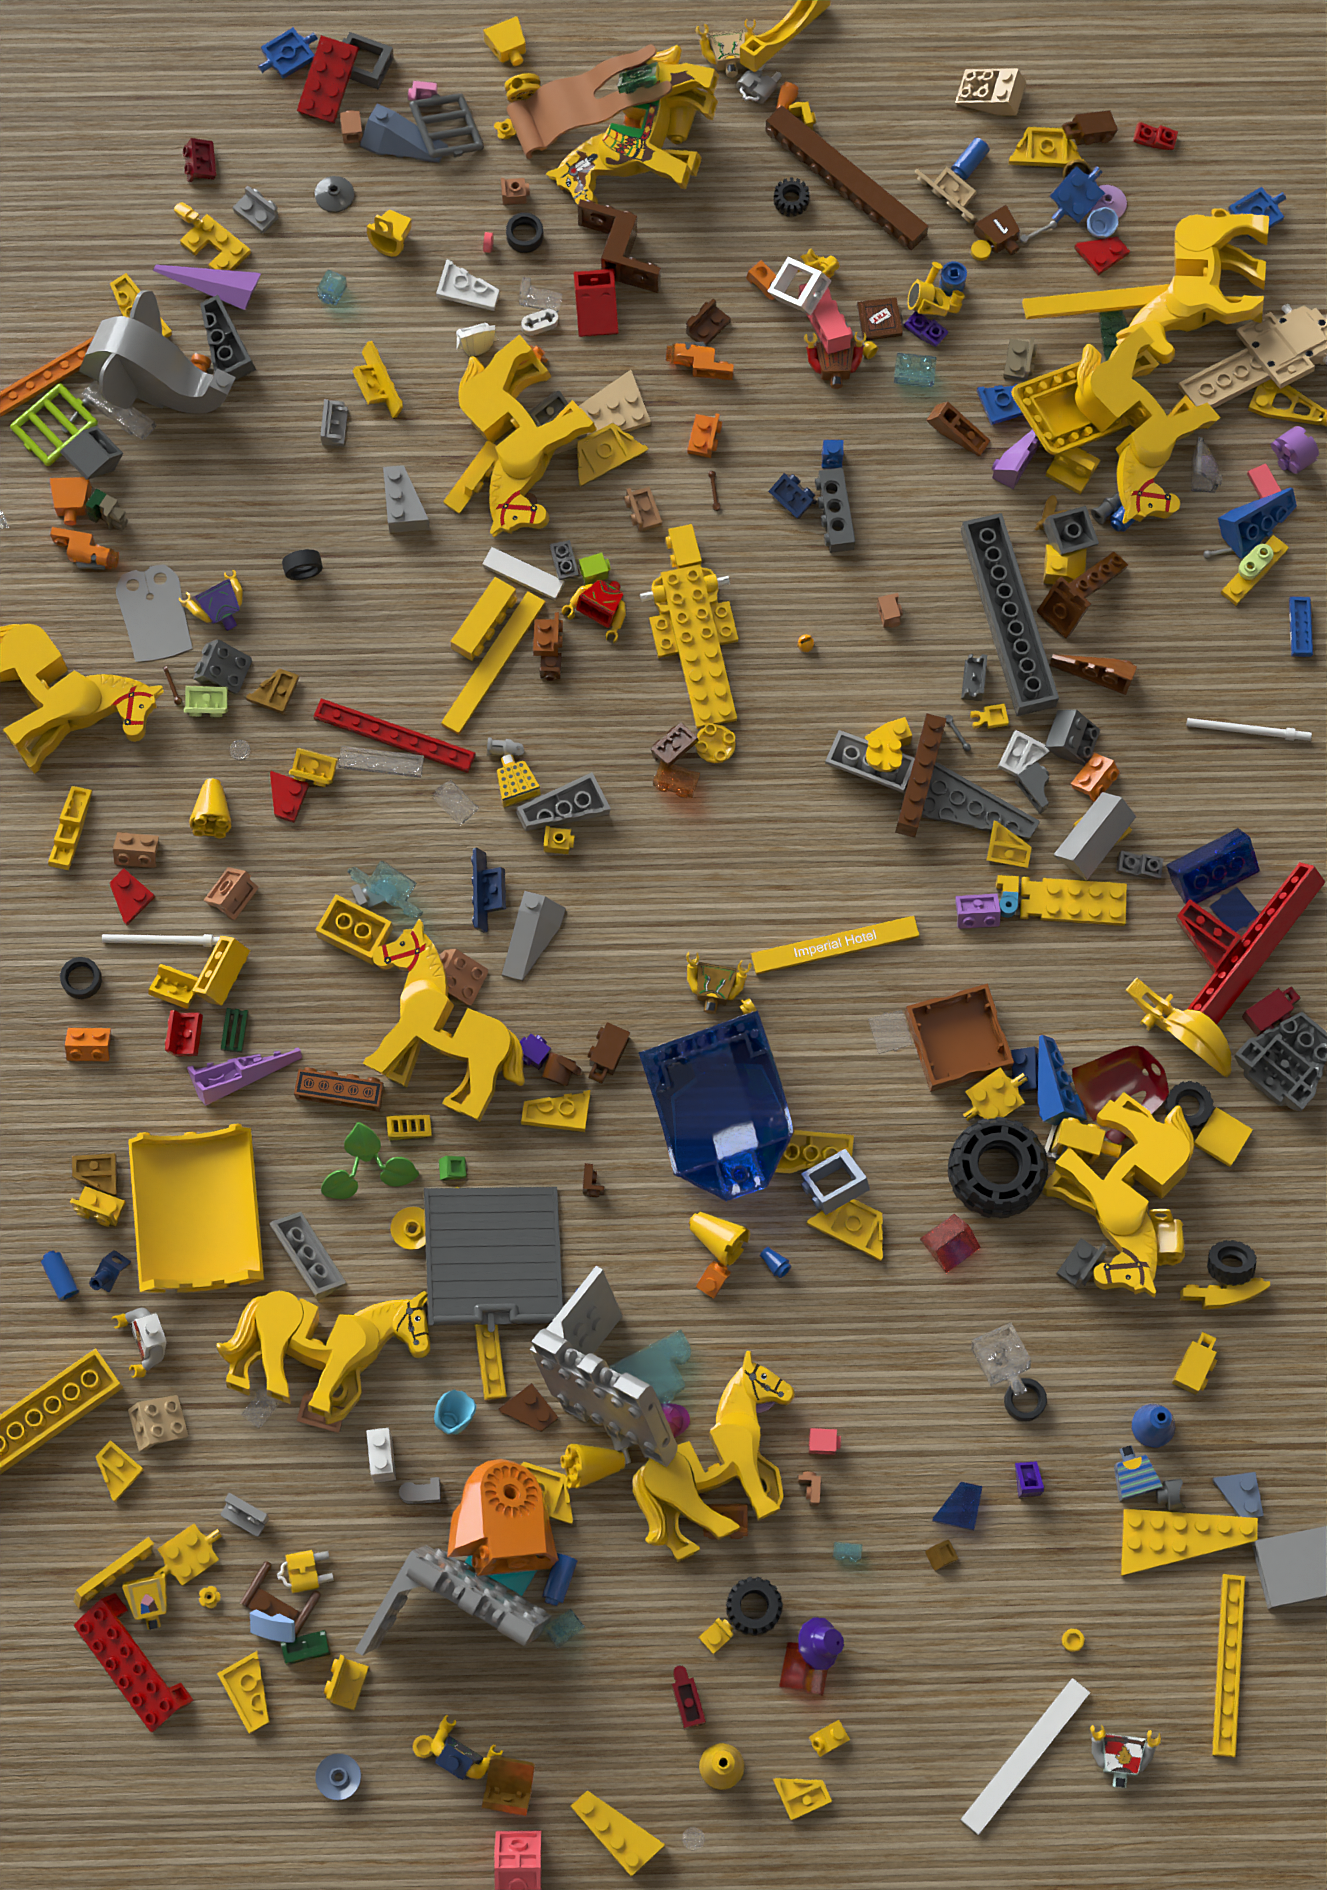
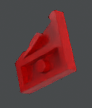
[1074,237,1130,276]
[109,868,155,926]

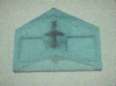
[543,1609,585,1649]

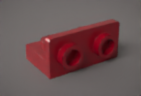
[183,138,216,182]

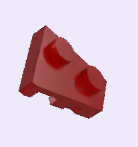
[270,771,309,823]

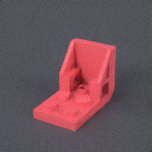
[494,1831,541,1890]

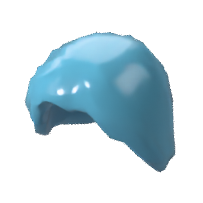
[434,1390,477,1434]

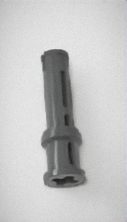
[1091,492,1122,524]

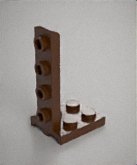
[1036,552,1128,638]

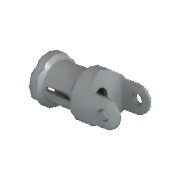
[487,737,524,756]

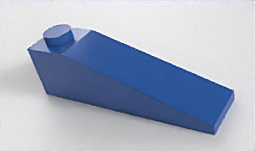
[1218,487,1297,559]
[1038,1035,1087,1126]

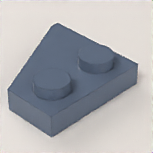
[1212,1472,1264,1518]

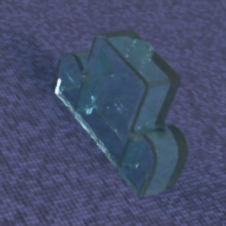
[609,1329,691,1404]

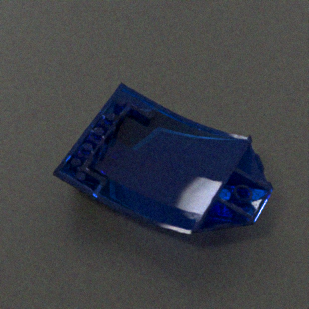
[639,1010,794,1201]

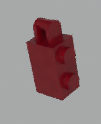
[1242,986,1301,1037]
[672,1665,706,1730]

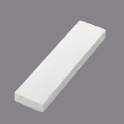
[482,547,565,600]

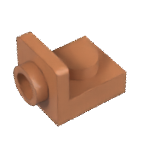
[798,1472,821,1506]

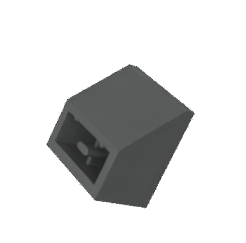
[60,426,123,480]
[1045,710,1101,766]

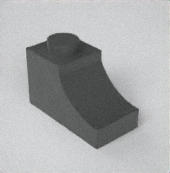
[1015,762,1050,814]

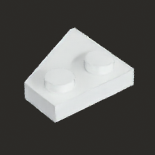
[998,730,1049,777]

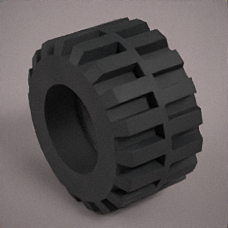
[726,1577,783,1636]

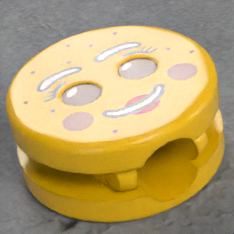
[504,73,541,103]

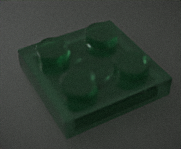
[617,62,660,94]

